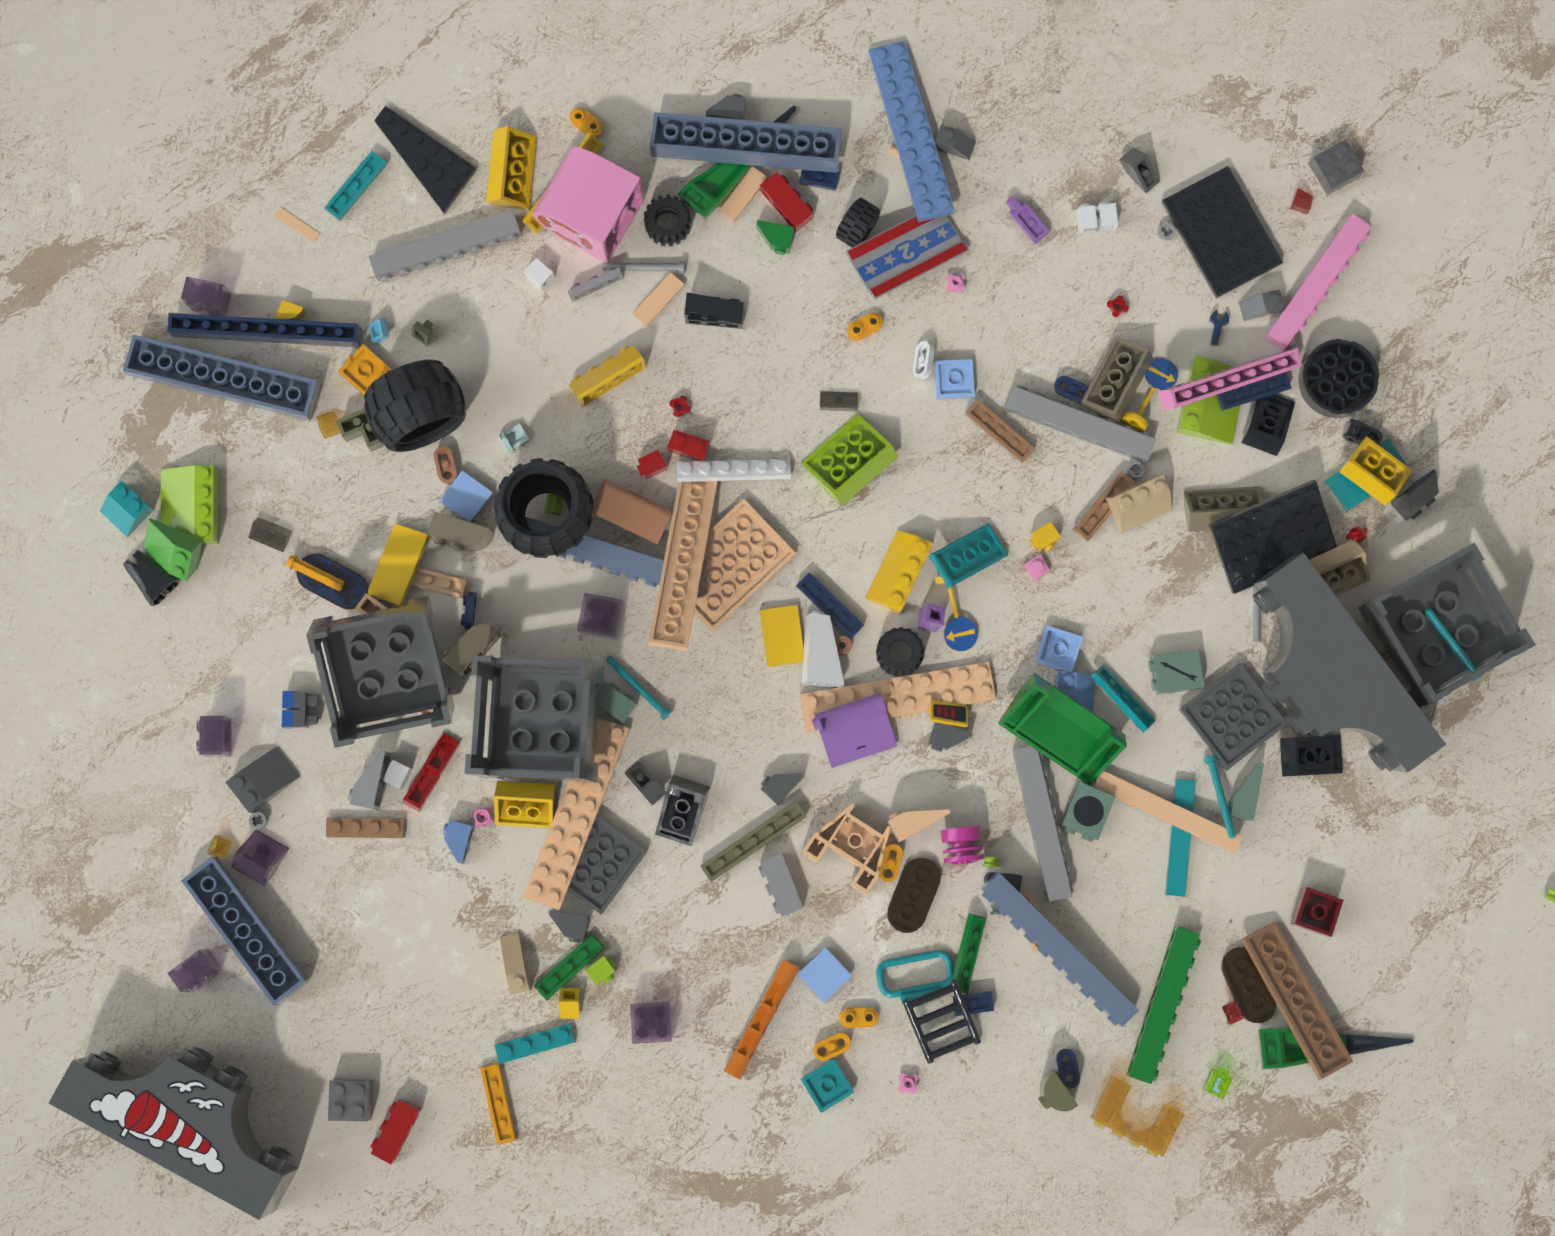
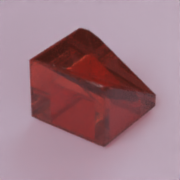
[1289,188,1313,214]
[1222,1001,1243,1025]

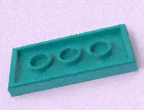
[1325,439,1408,512]
[929,523,1008,588]

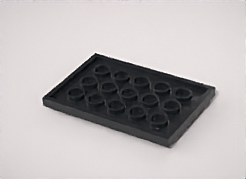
[1162,166,1283,299]
[1209,480,1337,594]

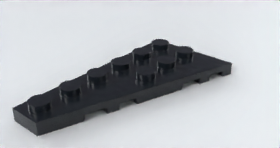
[374,106,477,215]

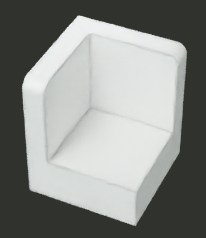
[524,258,555,291]
[383,760,412,790]

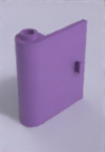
[812,693,897,768]

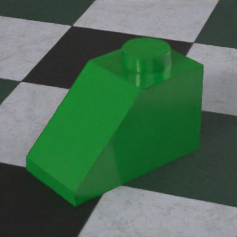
[756,220,794,255]

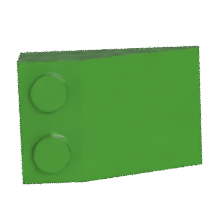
[144,518,203,582]

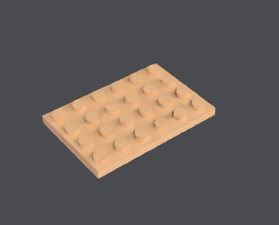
[694,499,796,632]

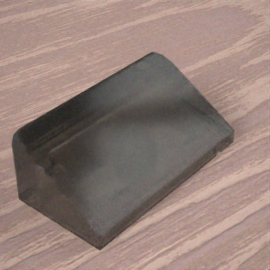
[819,391,858,412]
[248,517,292,552]

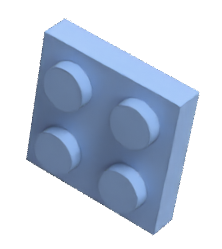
[934,359,975,400]
[1035,625,1083,672]

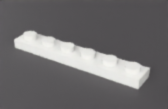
[676,459,791,482]

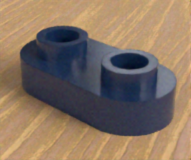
[1054,376,1089,404]
[461,591,477,630]
[1056,1049,1080,1088]

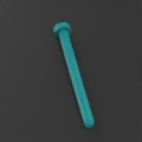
[1425,608,1485,682]
[606,656,673,721]
[1203,755,1236,839]

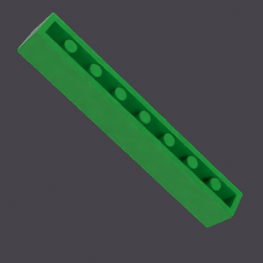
[1126,927,1201,1084]

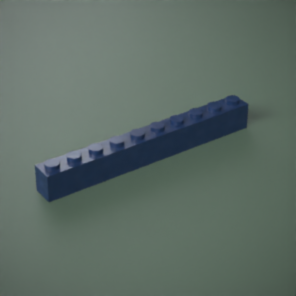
[167,313,362,348]

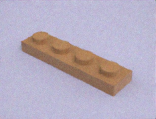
[965,399,1035,464]
[1073,471,1136,542]
[326,818,405,838]

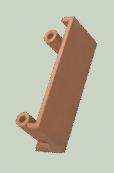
[593,479,673,545]

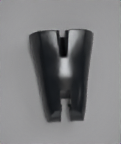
[123,550,179,606]

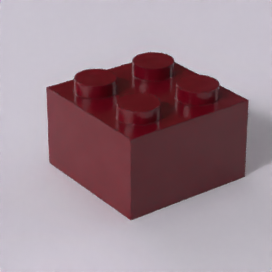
[1290,887,1344,937]

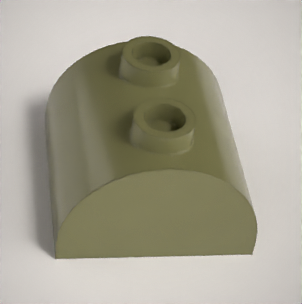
[1038,1070,1079,1112]

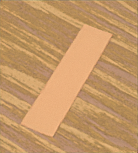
[274,207,320,243]

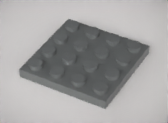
[1179,663,1288,771]
[568,815,647,915]

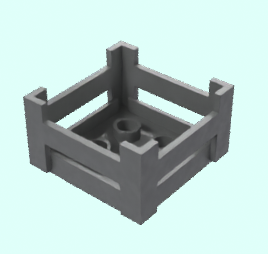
[1358,542,1536,708]
[306,596,455,748]
[464,655,605,783]

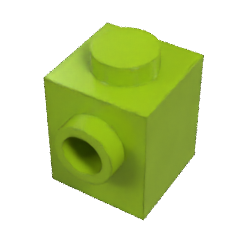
[585,956,617,986]

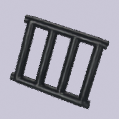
[903,979,981,1064]

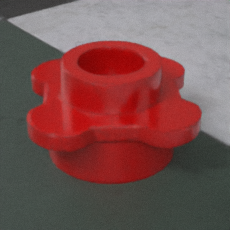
[1107,295,1129,317]
[669,396,691,417]
[1345,526,1368,543]

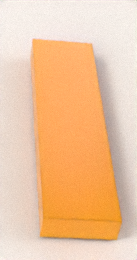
[480,1063,517,1145]

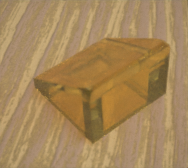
[316,411,340,438]
[207,835,232,858]

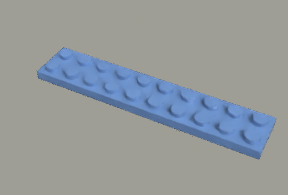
[868,41,955,222]

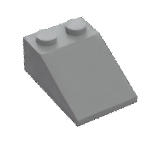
[348,750,391,810]

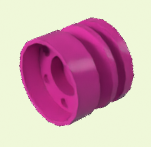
[940,826,984,865]

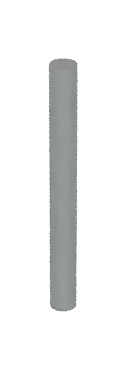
[1253,586,1261,642]

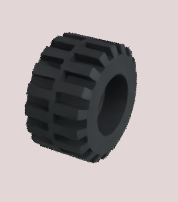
[644,195,691,247]
[836,197,881,248]
[876,627,925,677]

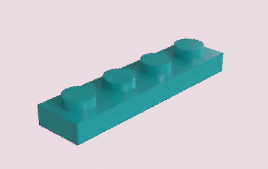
[324,151,387,221]
[1091,664,1156,733]
[494,1023,575,1064]

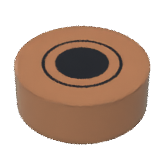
[835,636,852,656]

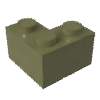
[335,408,385,452]

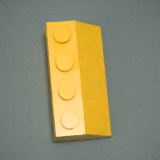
[486,126,537,209]
[569,345,646,407]
[865,530,933,615]

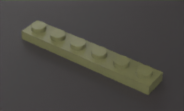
[700,801,807,882]

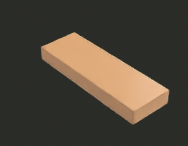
[719,166,767,222]
[633,272,685,327]
[411,568,468,599]

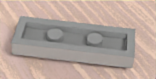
[568,267,623,302]

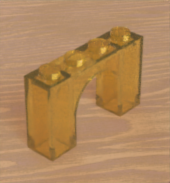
[1090,1076,1184,1158]

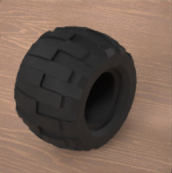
[364,359,466,452]
[494,458,594,558]

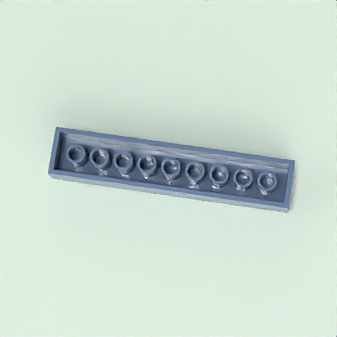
[650,112,842,173]
[123,334,321,421]

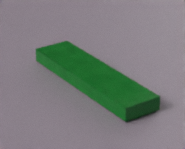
[952,913,987,994]
[534,933,605,1001]

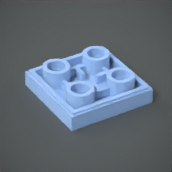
[439,470,493,523]
[797,947,852,1003]

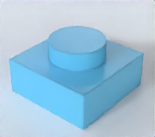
[368,319,389,343]

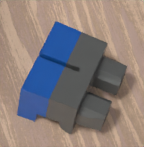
[281,691,319,729]

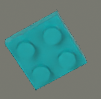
[801,1058,854,1113]

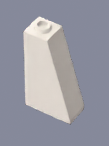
[801,611,844,688]

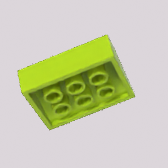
[1176,355,1241,445]
[801,413,898,507]
[161,465,219,544]

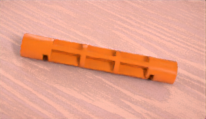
[724,959,800,1080]

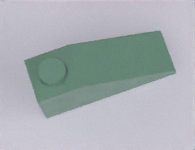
[1227,763,1264,821]

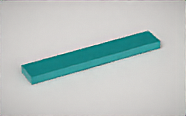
[1165,779,1196,897]

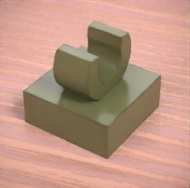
[411,320,433,346]

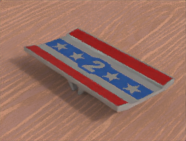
[846,215,969,300]

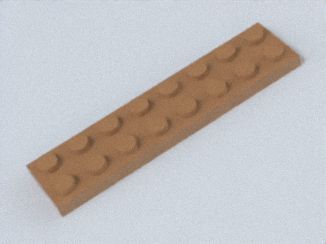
[1241,921,1353,1080]

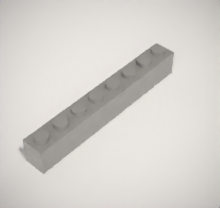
[369,210,521,282]
[1003,385,1156,464]
[1012,746,1074,902]

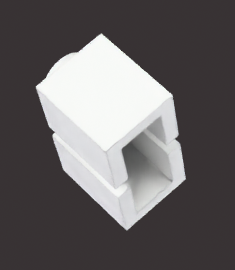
[1076,201,1118,234]

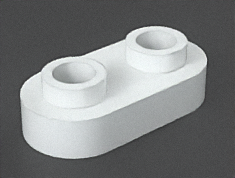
[913,341,935,380]

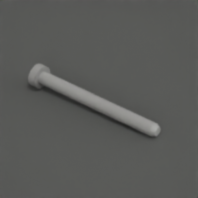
[602,261,685,274]

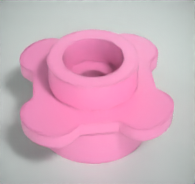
[946,273,965,292]
[472,807,493,828]
[898,1073,918,1094]

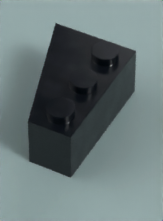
[684,292,744,329]

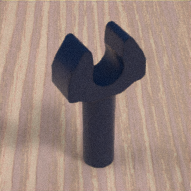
[1209,310,1229,346]

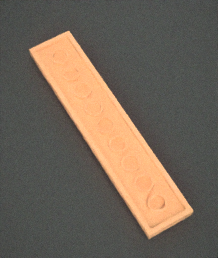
[649,481,718,651]
[800,662,996,733]
[523,717,630,911]

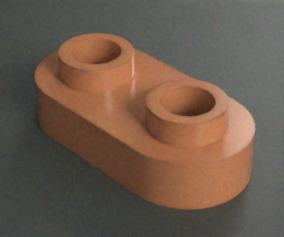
[434,446,458,485]

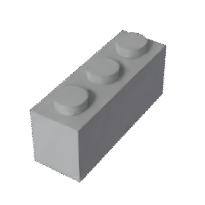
[758,853,803,917]

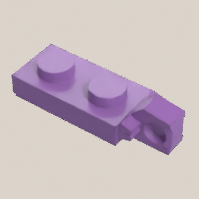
[1006,196,1050,245]

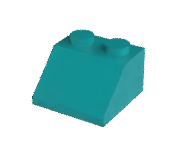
[100,480,154,537]

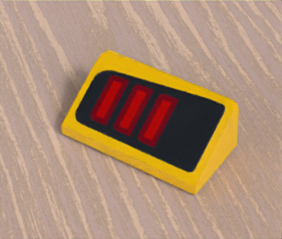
[927,700,968,728]

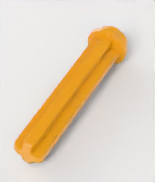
[286,555,345,591]

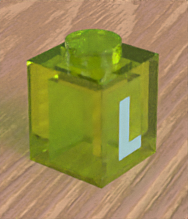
[1202,1067,1233,1099]

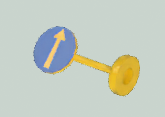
[1122,358,1178,432]
[934,576,978,651]

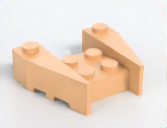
[801,803,891,896]

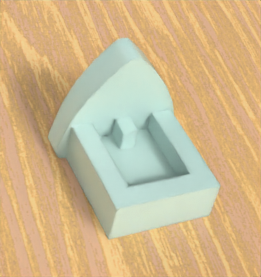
[499,424,530,454]

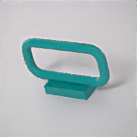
[876,950,954,1006]

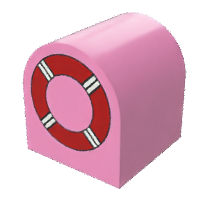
[532,147,644,263]

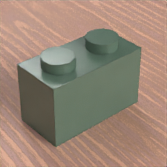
[598,682,637,724]

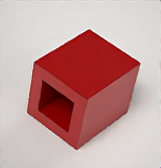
[636,450,667,479]

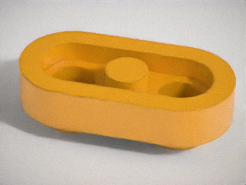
[569,108,603,138]
[847,313,883,341]
[879,844,903,883]
[839,1007,879,1028]
[813,1033,851,1061]

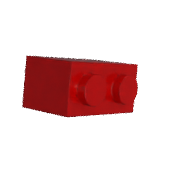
[667,429,710,461]

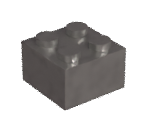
[1308,140,1364,196]
[328,1079,373,1121]

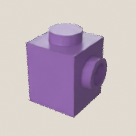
[918,603,946,633]

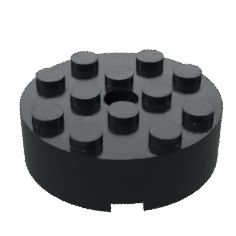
[1298,339,1379,418]

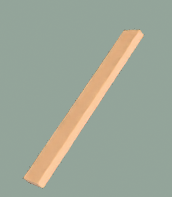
[1094,771,1244,855]

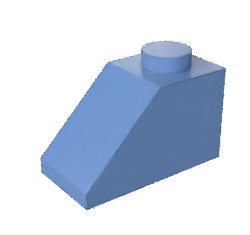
[443,820,474,864]

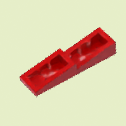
[403,733,460,812]

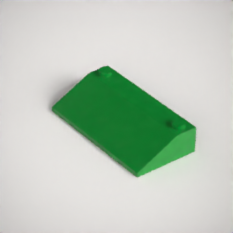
[998,672,1127,786]

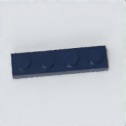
[1216,372,1292,411]
[796,572,864,639]

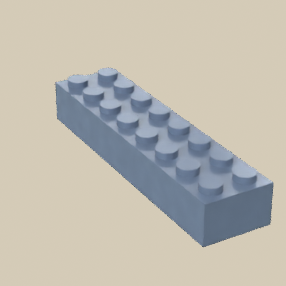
[181,857,309,1006]

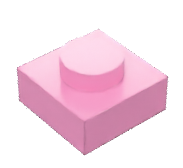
[1024,554,1050,581]

